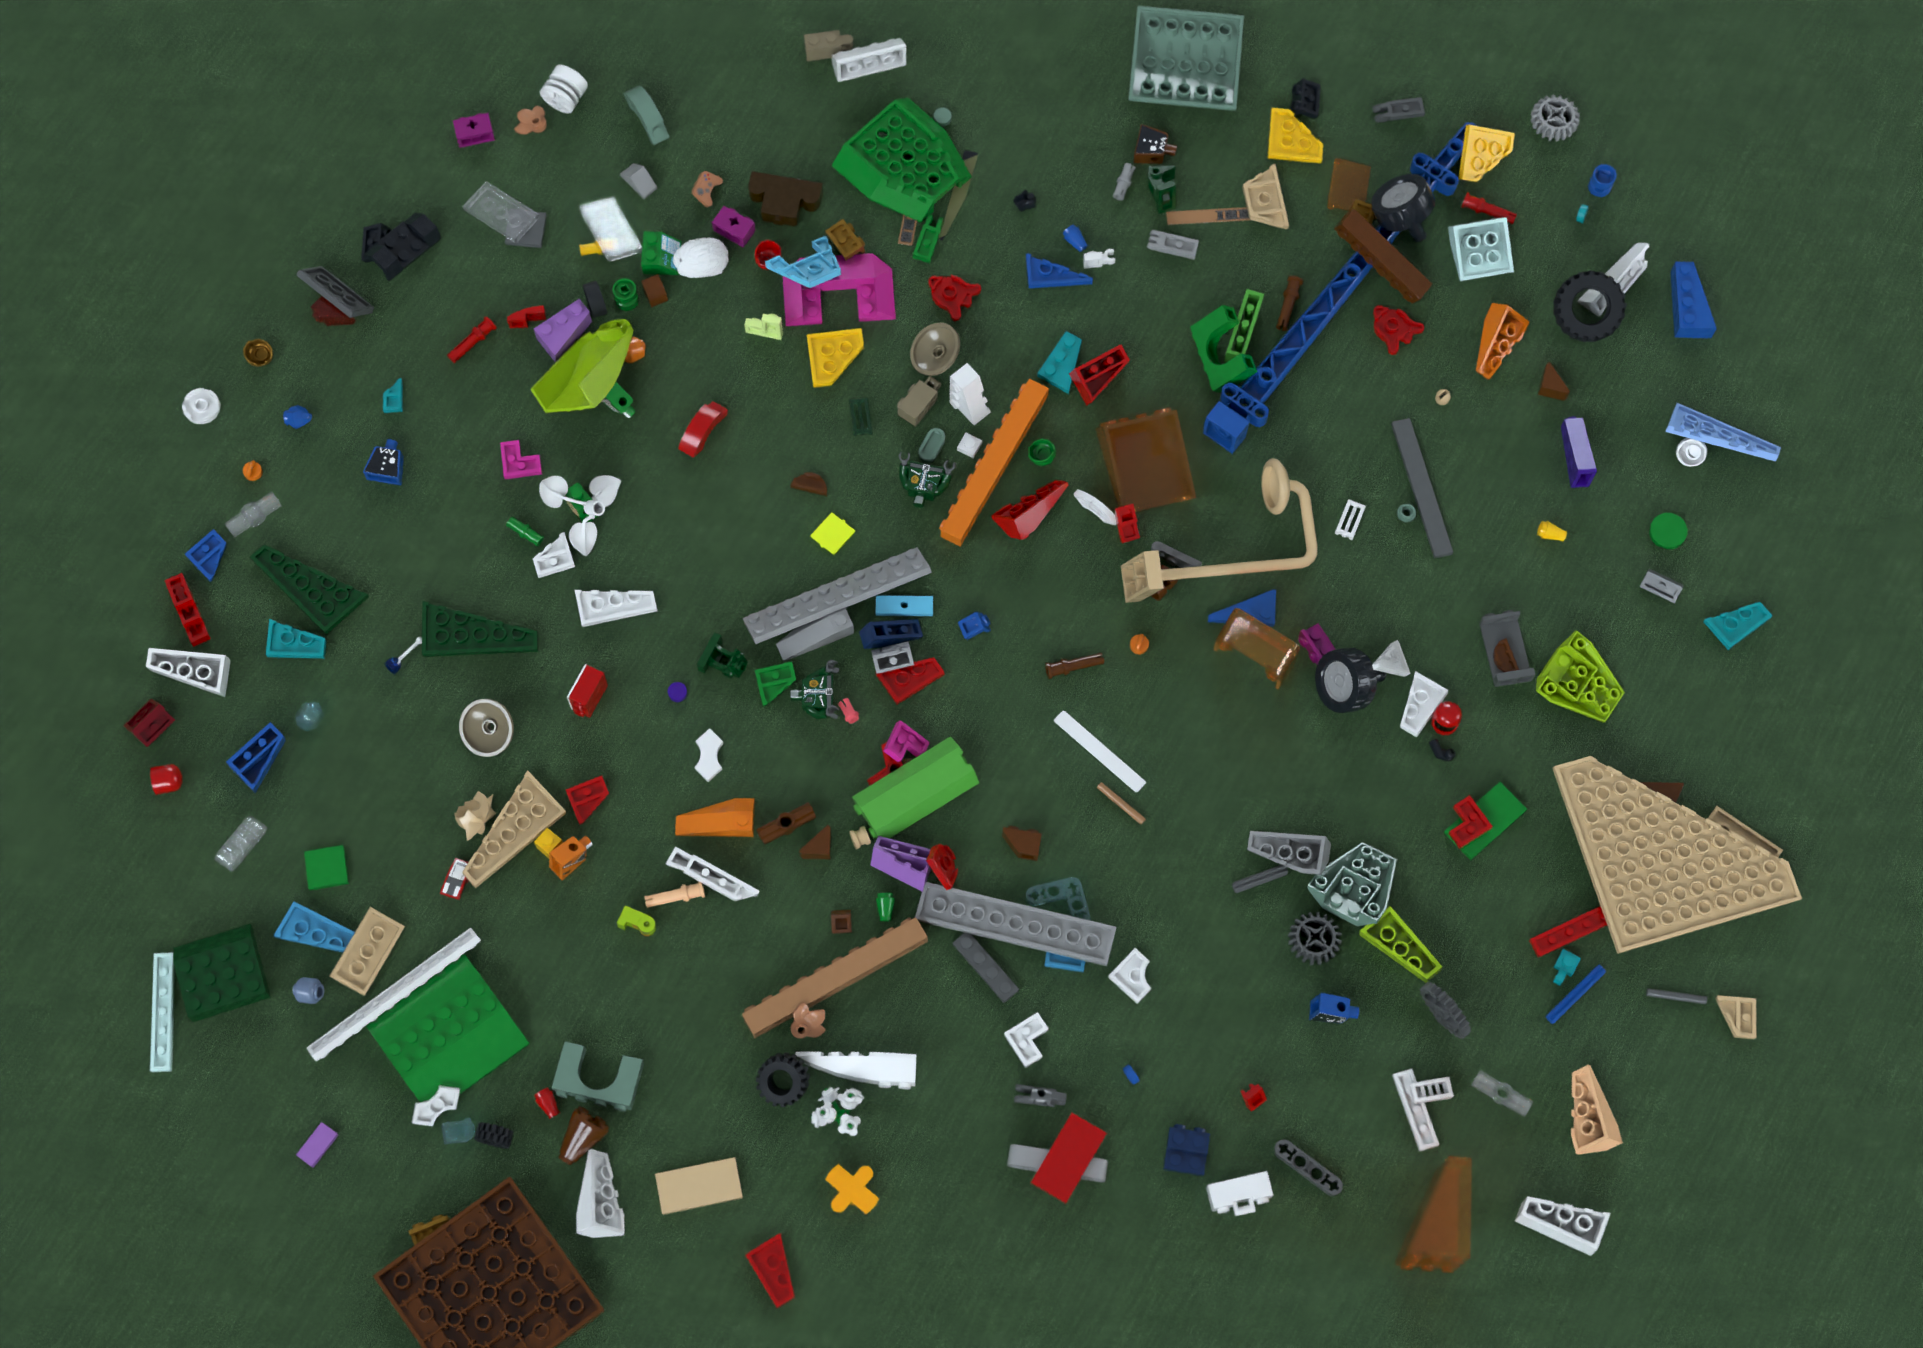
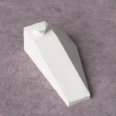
[576,1149,624,1238]

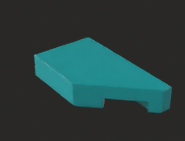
[383,378,403,413]

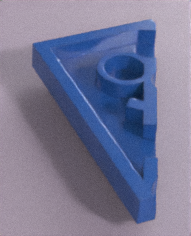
[1026,253,1093,288]
[1208,590,1276,626]

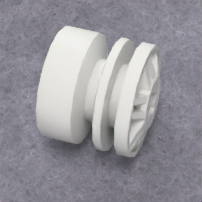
[540,65,588,113]

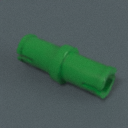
[506,516,544,546]

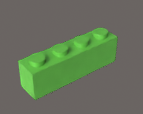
[1224,289,1264,362]

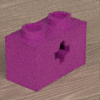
[453,113,495,148]
[712,206,755,248]

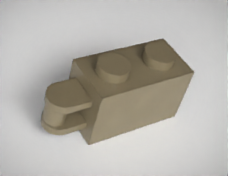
[804,30,853,61]
[897,376,942,427]

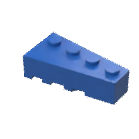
[1670,262,1717,338]

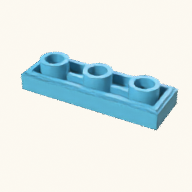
[876,596,933,616]

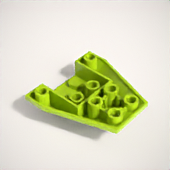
[1536,631,1625,723]

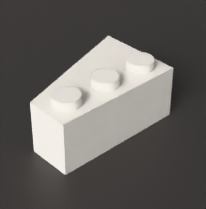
[950,363,991,425]

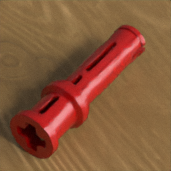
[1461,192,1517,225]
[447,316,497,364]

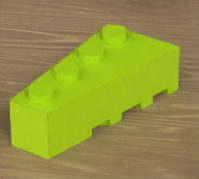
[1359,906,1442,983]

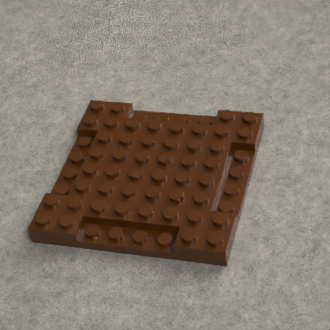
[373,1177,605,1348]

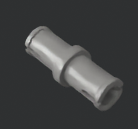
[1113,163,1135,200]

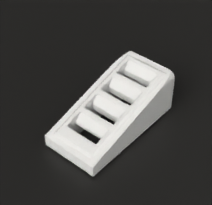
[1409,1077,1454,1104]

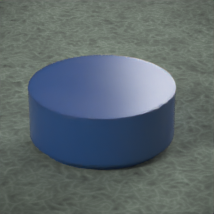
[1122,1064,1140,1085]

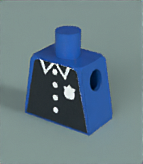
[363,439,404,486]
[1309,993,1359,1023]

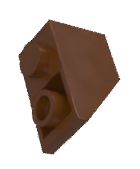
[1002,826,1042,861]

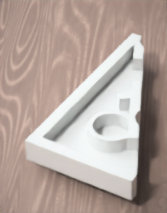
[1372,640,1411,677]

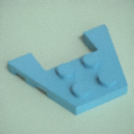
[765,236,841,288]

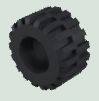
[756,1052,810,1107]

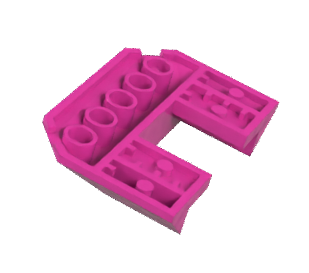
[783,253,896,326]

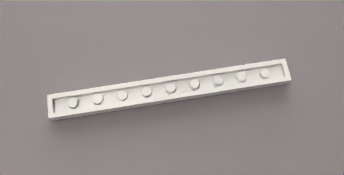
[307,928,481,1061]

